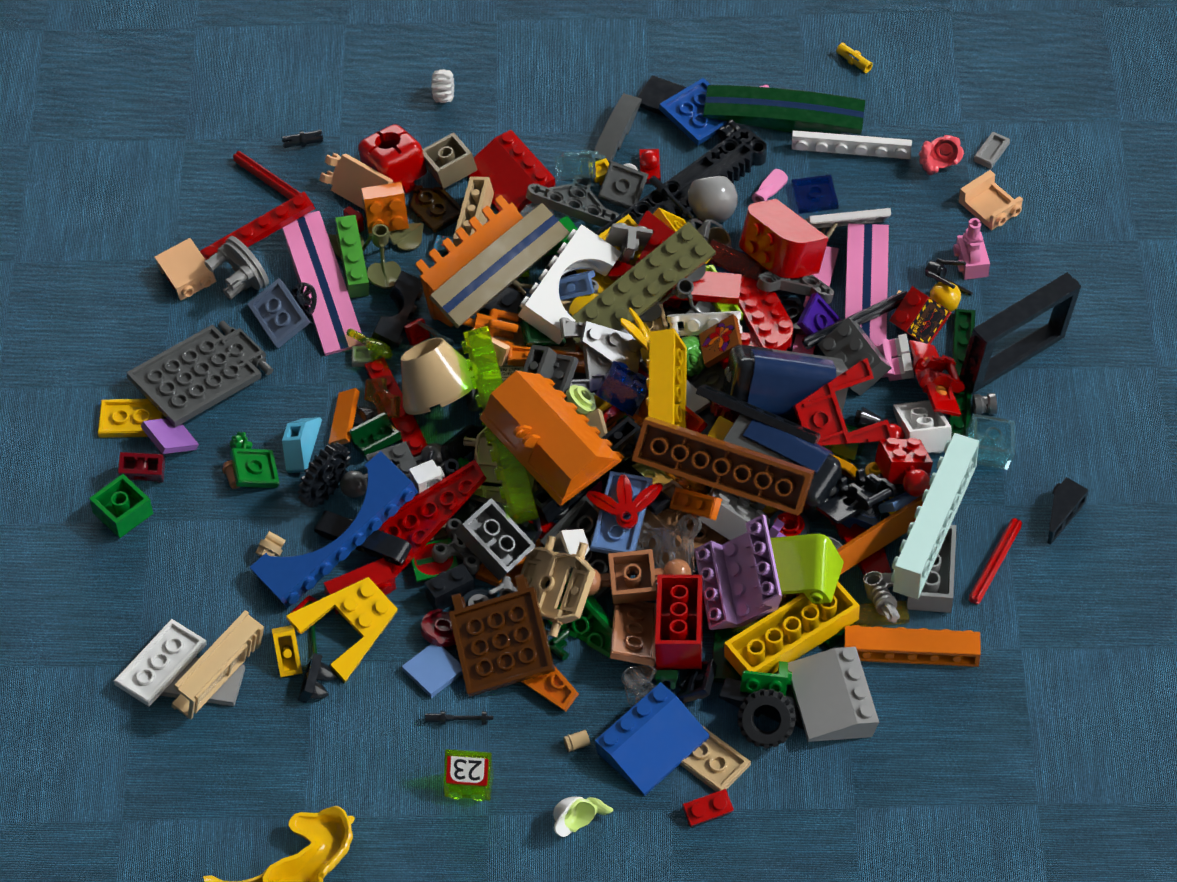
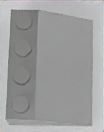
[788,647,879,742]

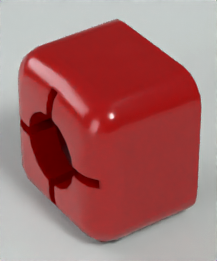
[358,124,427,194]

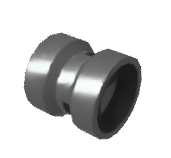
[972,393,997,416]

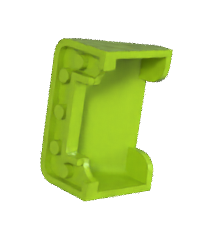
[770,534,844,604]

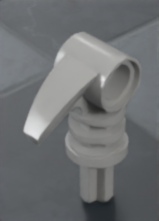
[863,571,900,624]

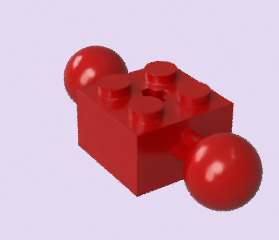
[875,423,933,497]

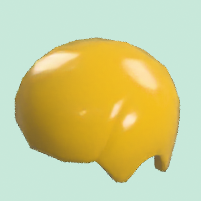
[930,282,961,311]

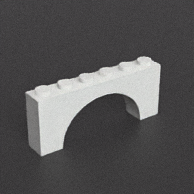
[518,224,622,344]

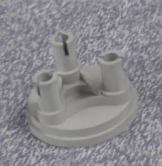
[204,236,269,300]

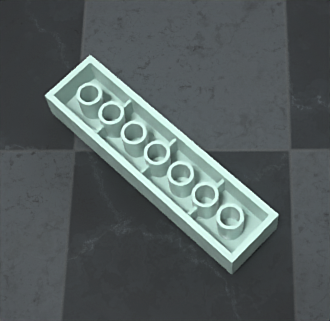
[891,433,979,599]

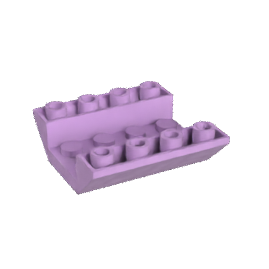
[694,514,782,630]

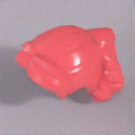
[919,135,964,175]

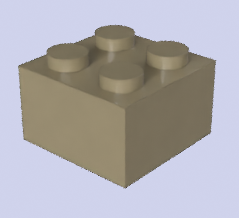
[422,132,477,189]

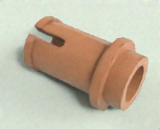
[222,460,239,489]

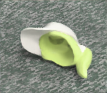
[553,796,613,837]

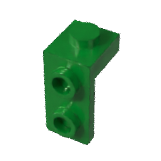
[740,661,792,696]

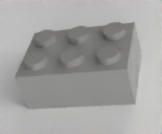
[698,488,770,540]

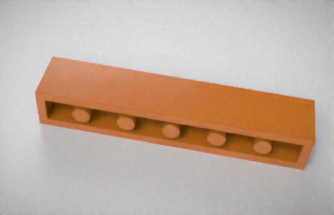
[844,625,981,667]

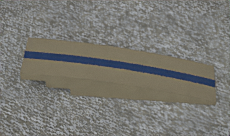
[429,203,570,328]

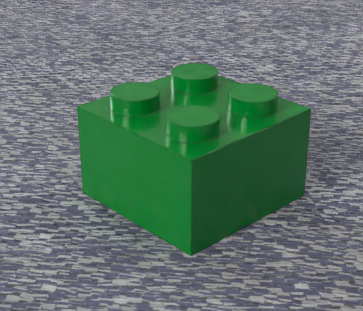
[89,474,154,538]

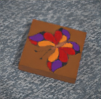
[699,314,742,368]

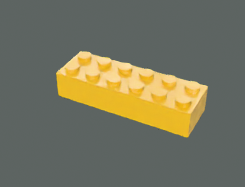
[646,328,687,428]
[724,582,860,677]

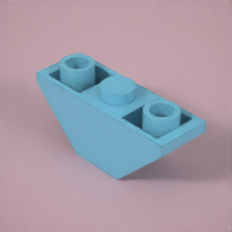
[282,417,322,473]

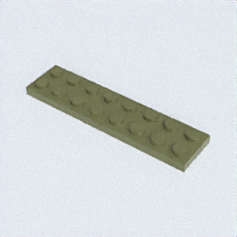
[571,222,716,351]

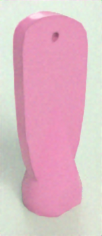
[752,169,788,203]

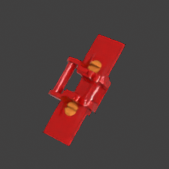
[908,340,965,417]

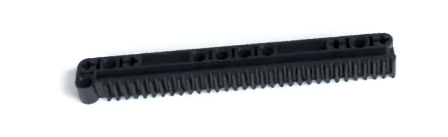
[545,129,767,300]

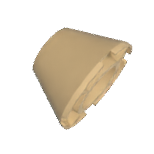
[401,338,482,415]

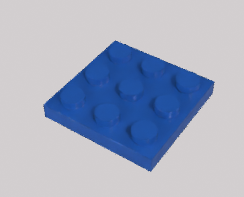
[659,78,727,146]

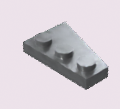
[580,321,642,380]

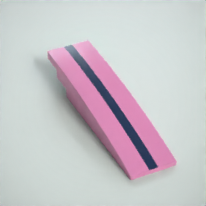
[282,211,365,356]
[845,223,889,345]

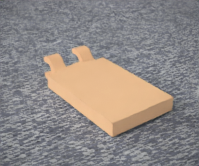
[319,153,393,209]

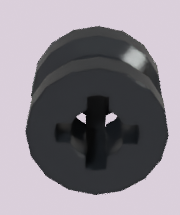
[717,120,740,141]

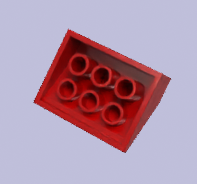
[467,130,555,213]

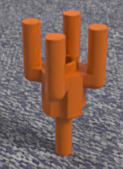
[449,308,519,345]

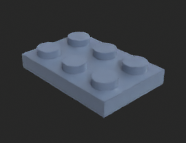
[247,278,311,348]

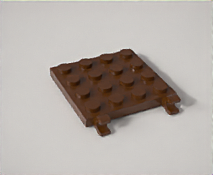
[449,574,555,697]

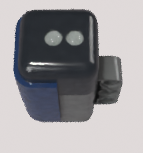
[723,345,848,422]
[709,414,842,522]

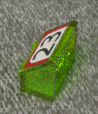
[444,749,494,801]

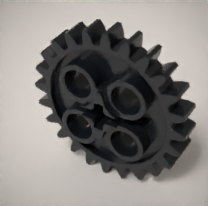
[297,442,351,508]

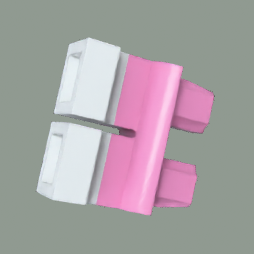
[875,334,914,381]

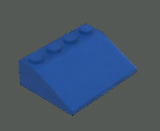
[595,682,710,796]

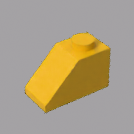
[272,625,303,677]

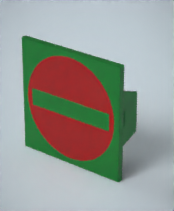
[411,538,458,582]

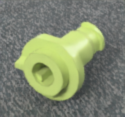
[566,385,596,415]

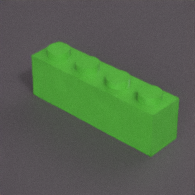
[335,215,369,298]

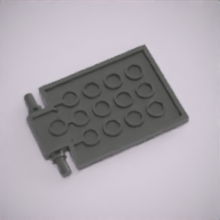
[126,320,273,427]

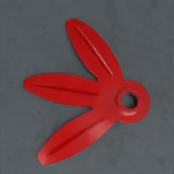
[586,474,663,529]

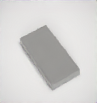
[974,132,1010,169]

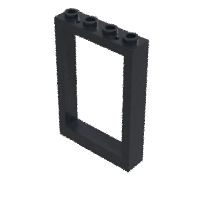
[959,272,1081,394]

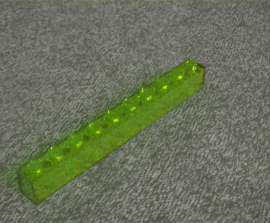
[461,326,539,524]

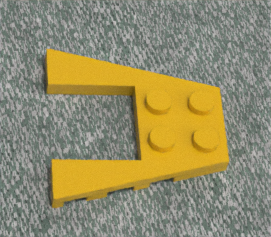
[286,577,398,683]

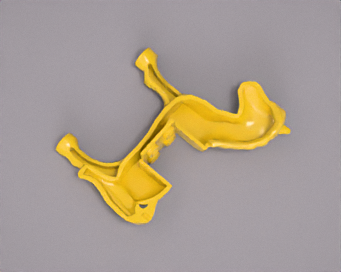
[203,806,355,882]

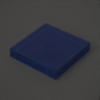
[791,174,839,214]

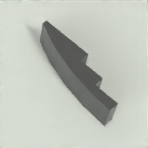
[592,93,642,164]

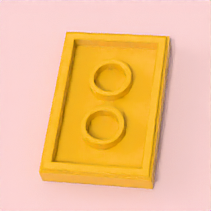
[98,399,164,438]

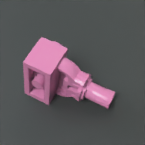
[953,218,990,280]

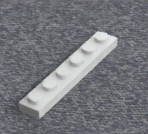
[792,130,912,159]

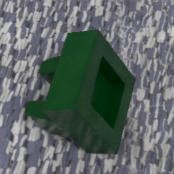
[655,667,678,689]

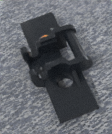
[816,468,905,524]

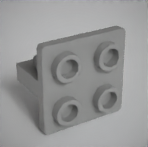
[605,223,653,264]

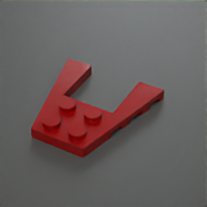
[793,358,894,446]

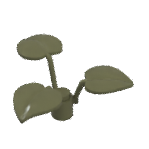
[328,223,423,289]

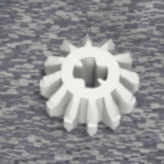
[431,69,454,103]

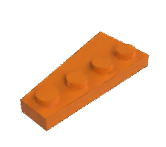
[521,666,579,712]

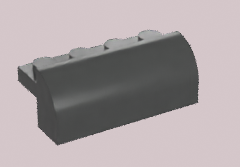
[523,345,579,400]

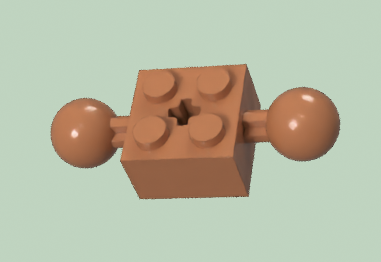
[588,549,691,604]

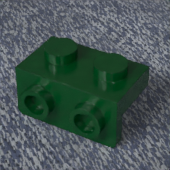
[349,412,402,458]

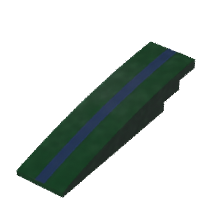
[703,85,866,135]

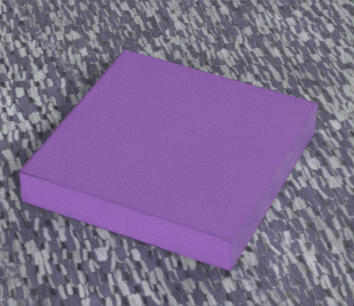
[141,418,199,454]

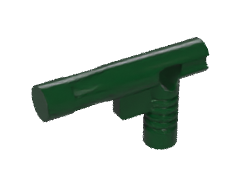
[548,623,574,661]

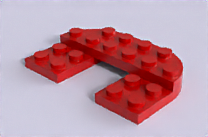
[687,276,793,369]

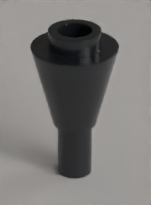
[854,406,894,427]

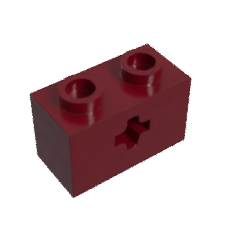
[118,452,165,482]

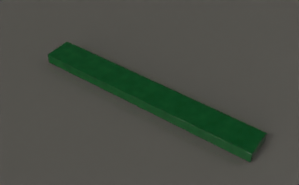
[949,309,976,439]

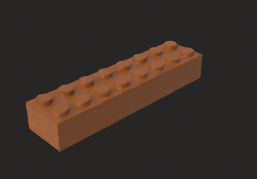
[632,416,815,515]

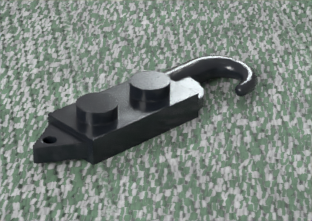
[427,424,485,469]

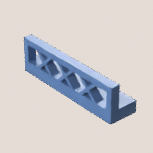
[514,270,595,300]

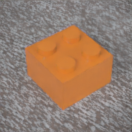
[361,182,409,233]

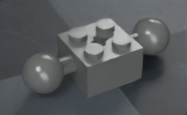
[340,441,443,498]

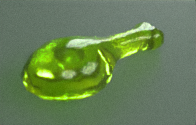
[346,329,393,360]

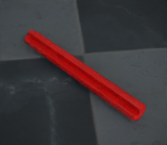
[233,151,300,199]
[969,518,1022,604]

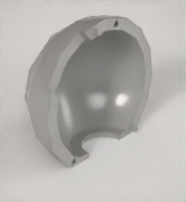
[688,176,738,223]

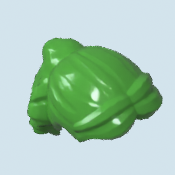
[681,336,706,377]

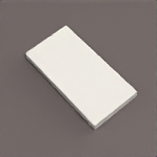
[808,208,891,229]
[114,619,207,707]

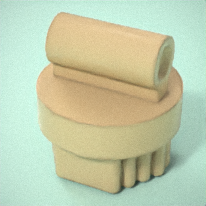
[256,531,286,557]

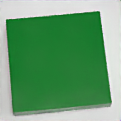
[230,448,280,488]

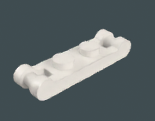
[667,311,743,336]

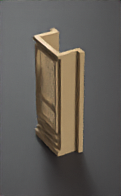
[172,610,264,720]

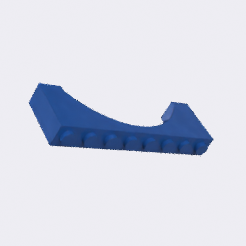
[250,451,418,609]

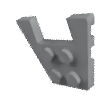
[559,317,627,392]

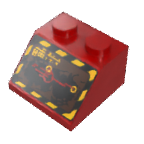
[889,286,952,344]

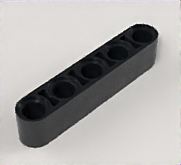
[313,510,412,566]

